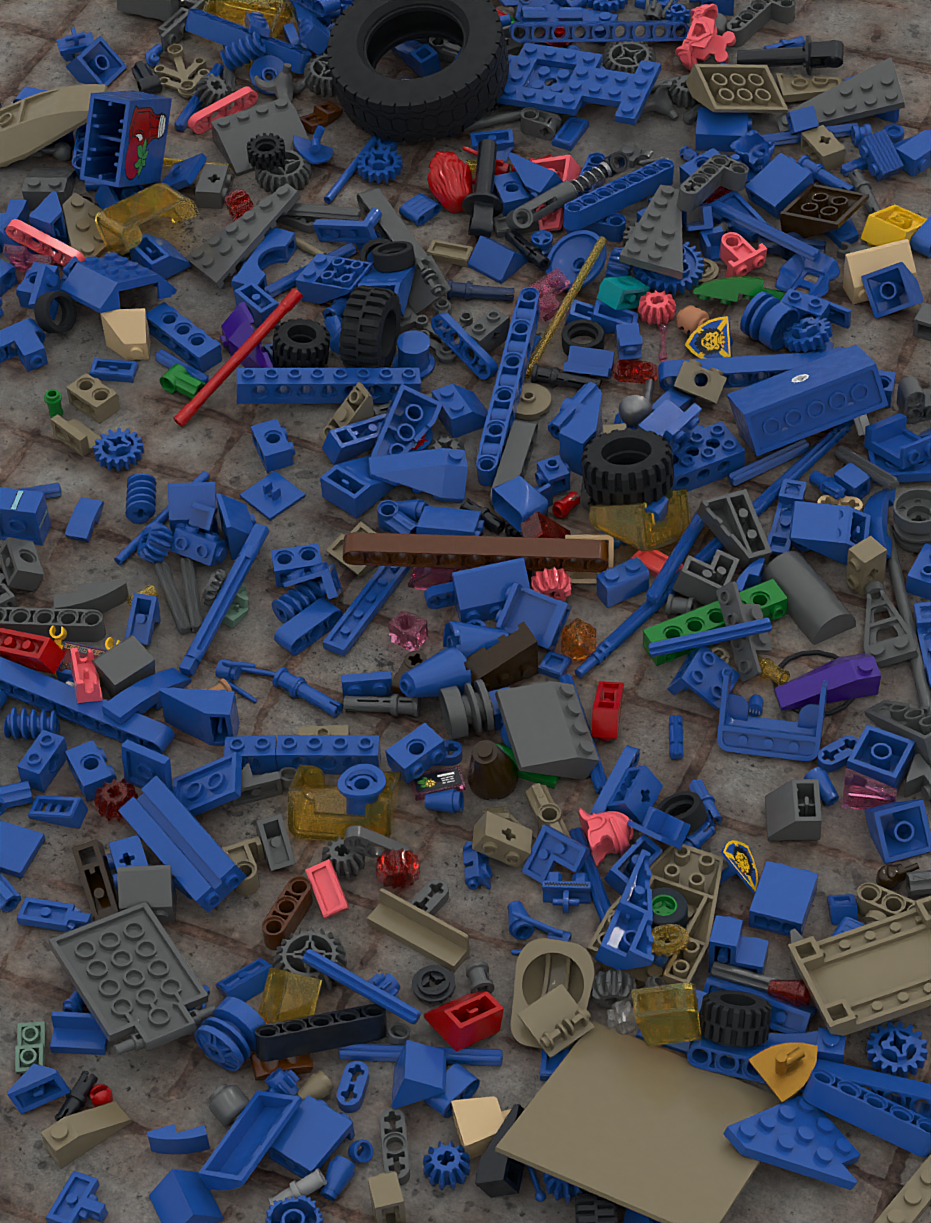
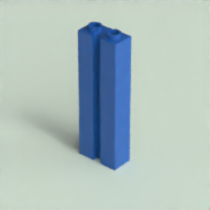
[118,775,247,913]

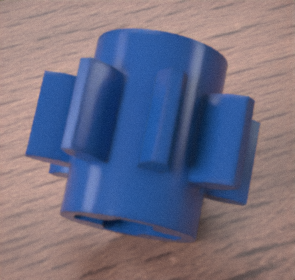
[666,4,690,29]
[368,973,400,1004]
[265,1068,299,1096]

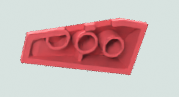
[532,155,581,231]

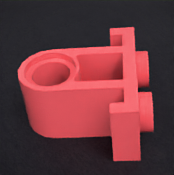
[719,232,767,277]

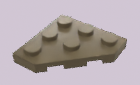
[62,193,127,258]

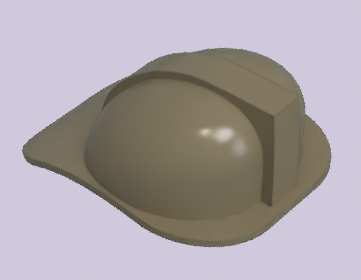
[510,938,595,1051]

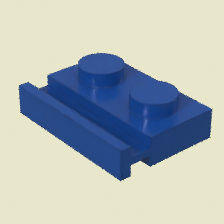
[28,266,64,320]

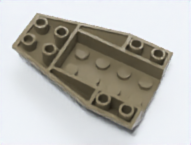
[0,84,108,168]
[587,844,724,989]

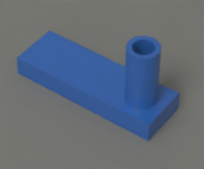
[313,208,382,243]

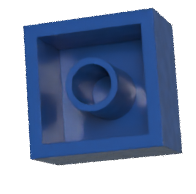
[846,724,915,797]

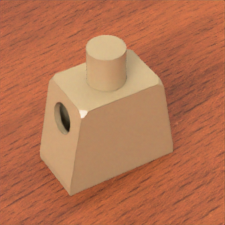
[451,1096,511,1160]

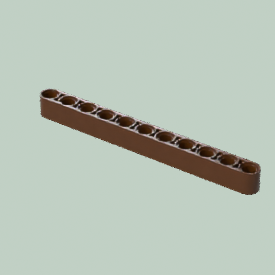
[342,532,609,572]

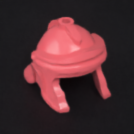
[578,808,634,867]

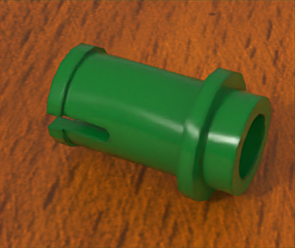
[44,389,63,418]

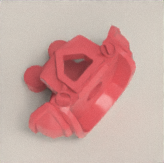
[675,4,736,72]

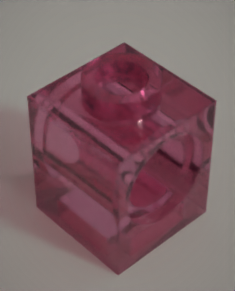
[388,610,428,651]

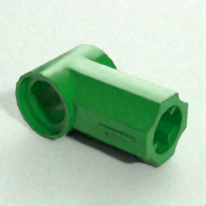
[159,364,206,399]

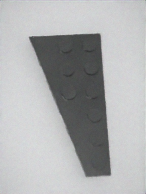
[776,57,905,132]
[185,183,301,289]
[619,184,683,280]

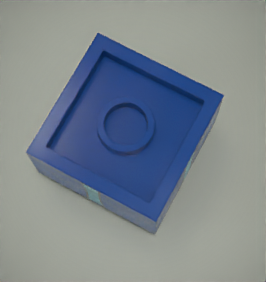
[0,487,51,546]

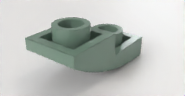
[15,1021,46,1074]

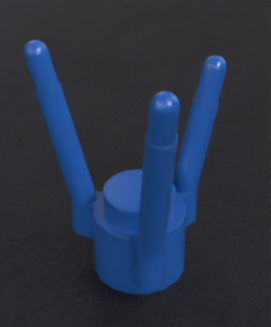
[216,659,276,703]
[511,911,572,955]

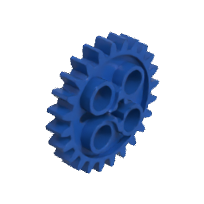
[632,242,704,295]

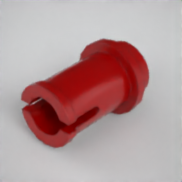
[552,491,581,518]

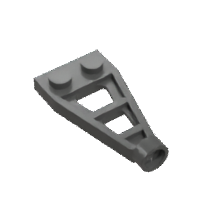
[864,581,919,668]

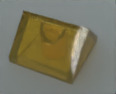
[258,967,322,1024]

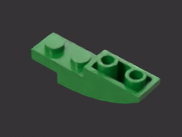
[693,276,784,305]

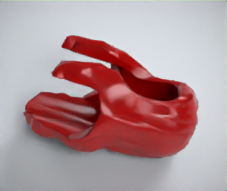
[427,151,473,213]

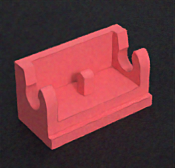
[70,648,102,703]

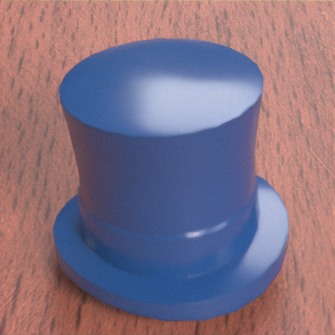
[393,330,435,379]
[337,764,386,822]

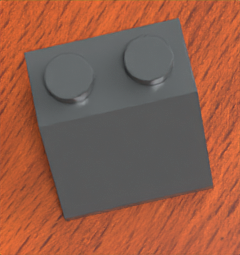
[117,865,177,924]

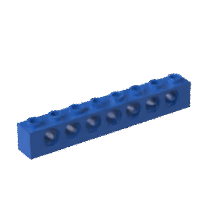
[236,368,421,404]

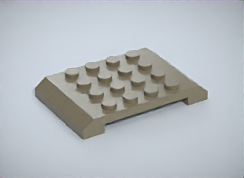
[788,896,931,1036]

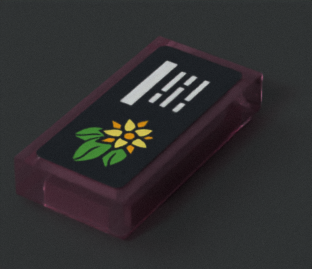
[410,765,466,801]

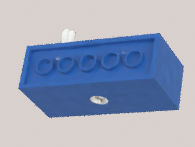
[727,344,888,456]

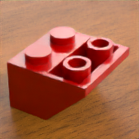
[424,991,504,1052]

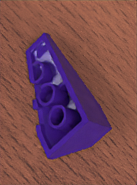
[774,653,881,711]

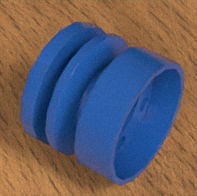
[740,291,800,351]
[194,997,266,1071]

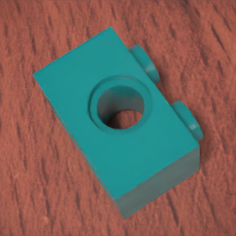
[596,276,650,310]

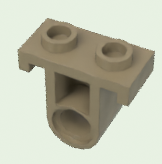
[222,836,264,896]

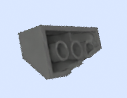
[864,700,931,765]

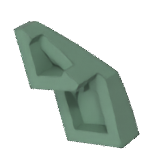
[222,583,248,628]

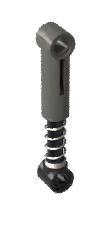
[506,151,630,231]

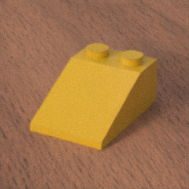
[860,204,927,247]

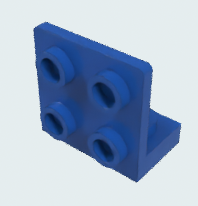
[283,561,343,599]
[667,646,740,710]

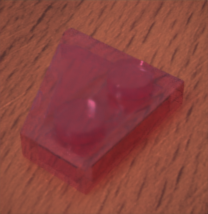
[842,768,897,810]

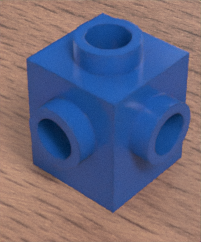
[535,455,571,496]

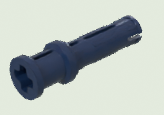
[447,280,515,302]

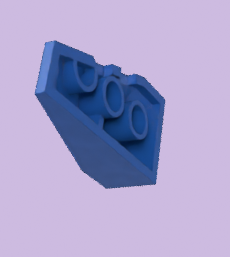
[368,448,468,503]

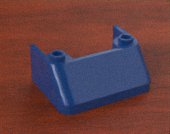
[717,668,829,761]

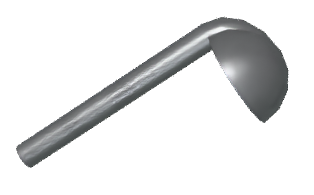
[618,379,654,428]

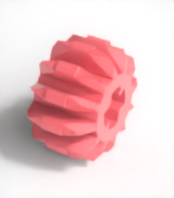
[638,290,676,327]
[531,567,572,601]

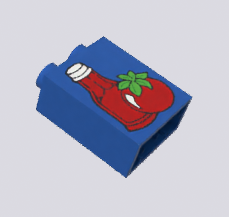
[80,90,172,187]

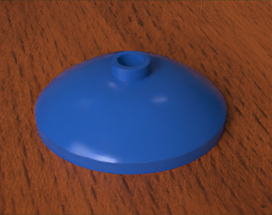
[546,230,607,291]

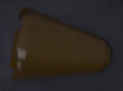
[467,740,518,800]

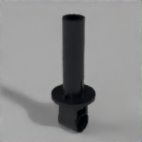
[737,36,844,75]
[462,139,503,238]

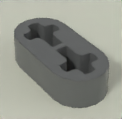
[410,879,449,916]

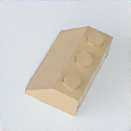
[843,239,916,304]

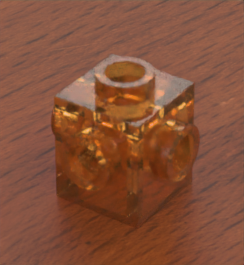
[561,618,597,663]

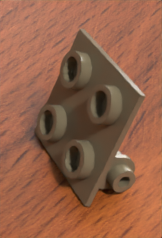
[517,983,594,1058]

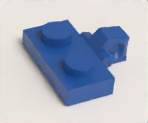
[46,1171,108,1223]

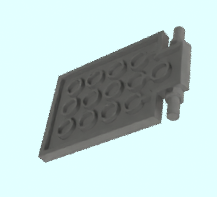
[49,902,216,1056]

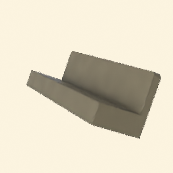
[367,888,470,972]

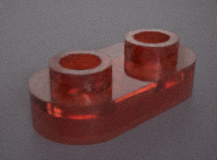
[612,359,658,384]

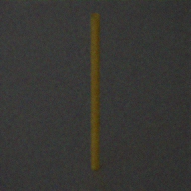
[525,236,607,378]

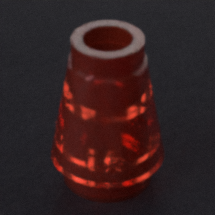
[768,979,811,1007]

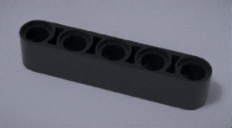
[255,1004,387,1061]

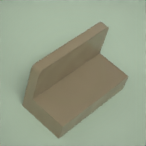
[51,414,101,457]

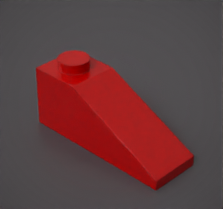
[591,681,624,741]

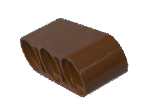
[262,876,313,950]

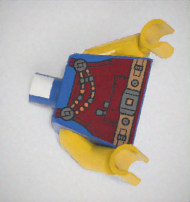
[49,626,121,687]

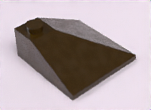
[780,183,869,239]

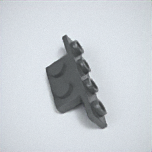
[158,0,213,52]
[716,582,773,682]

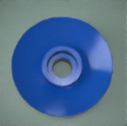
[249,55,284,95]

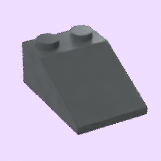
[22,166,77,211]

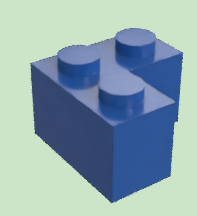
[708,915,769,975]

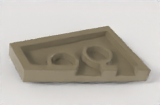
[776,73,842,103]

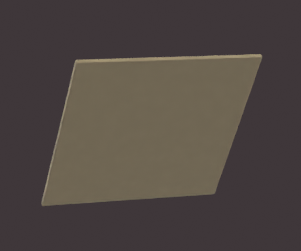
[495,1021,788,1223]

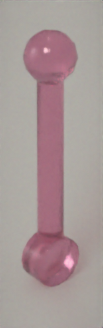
[658,324,668,361]

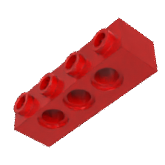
[0,628,66,674]

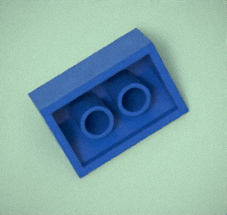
[452,557,530,623]

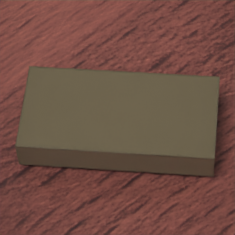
[426,239,474,267]

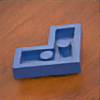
[521,825,590,883]

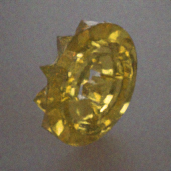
[651,924,690,957]

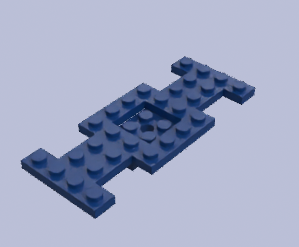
[453,43,662,125]

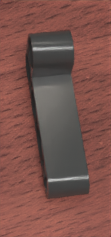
[727,0,796,47]
[677,154,749,212]
[897,376,931,424]

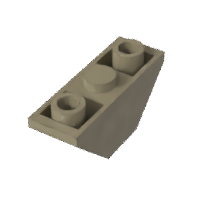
[319,382,374,442]

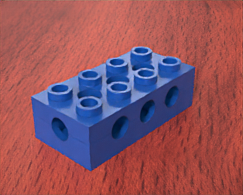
[663,421,745,499]

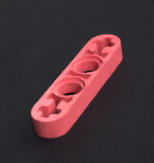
[188,86,258,134]
[5,219,85,266]

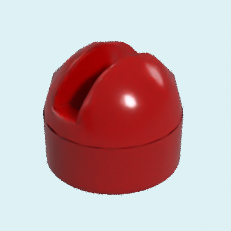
[90,1084,113,1107]

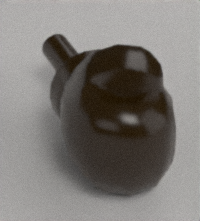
[876,863,919,891]

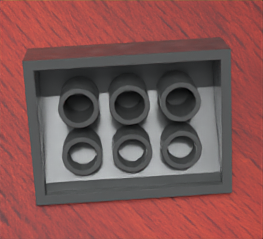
[210,97,309,176]
[495,681,600,780]

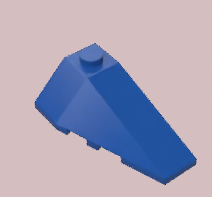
[370,383,443,457]

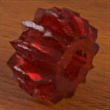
[225,189,255,221]
[94,778,138,822]
[376,848,420,889]

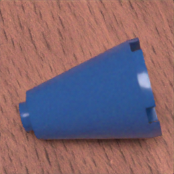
[443,621,509,658]
[399,647,471,698]

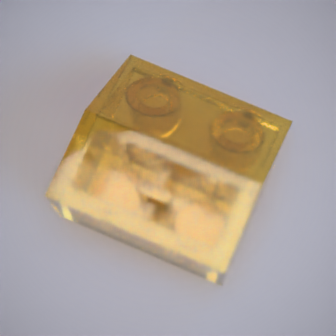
[632,983,702,1046]

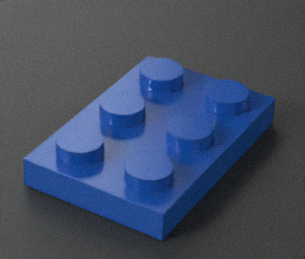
[172,752,242,816]

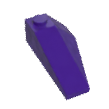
[219,302,273,368]

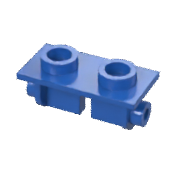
[463,841,493,890]

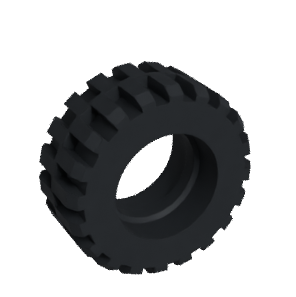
[339,285,401,368]
[581,428,674,509]

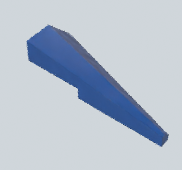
[594,849,654,970]

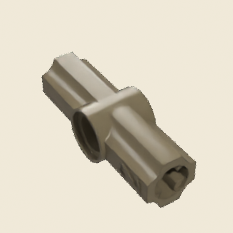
[525,783,571,838]

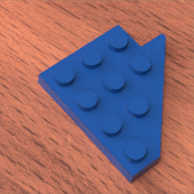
[723,1095,861,1190]

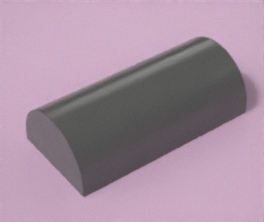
[762,551,856,645]

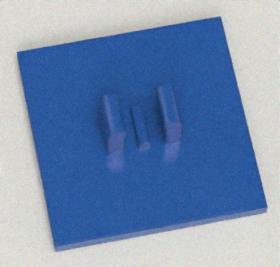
[240,471,306,521]

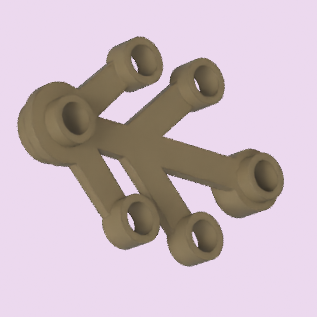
[154,44,210,98]

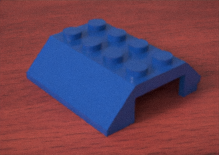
[60,252,177,313]

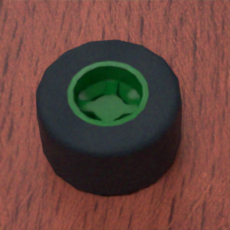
[651,887,688,940]

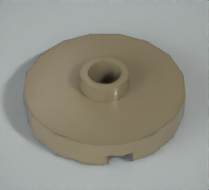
[515,383,552,421]

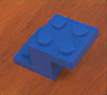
[637,399,702,455]

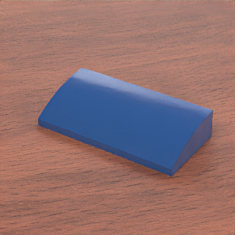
[198,1090,303,1190]

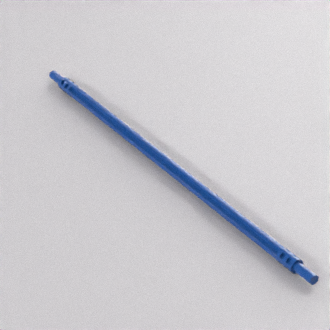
[575,419,855,678]

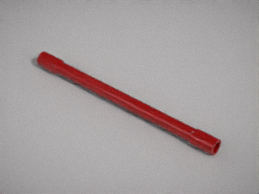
[173,288,303,427]

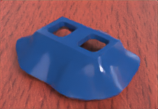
[775,252,840,297]

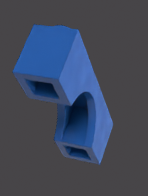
[232,227,297,296]

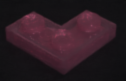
[3,244,57,271]
[529,267,571,322]

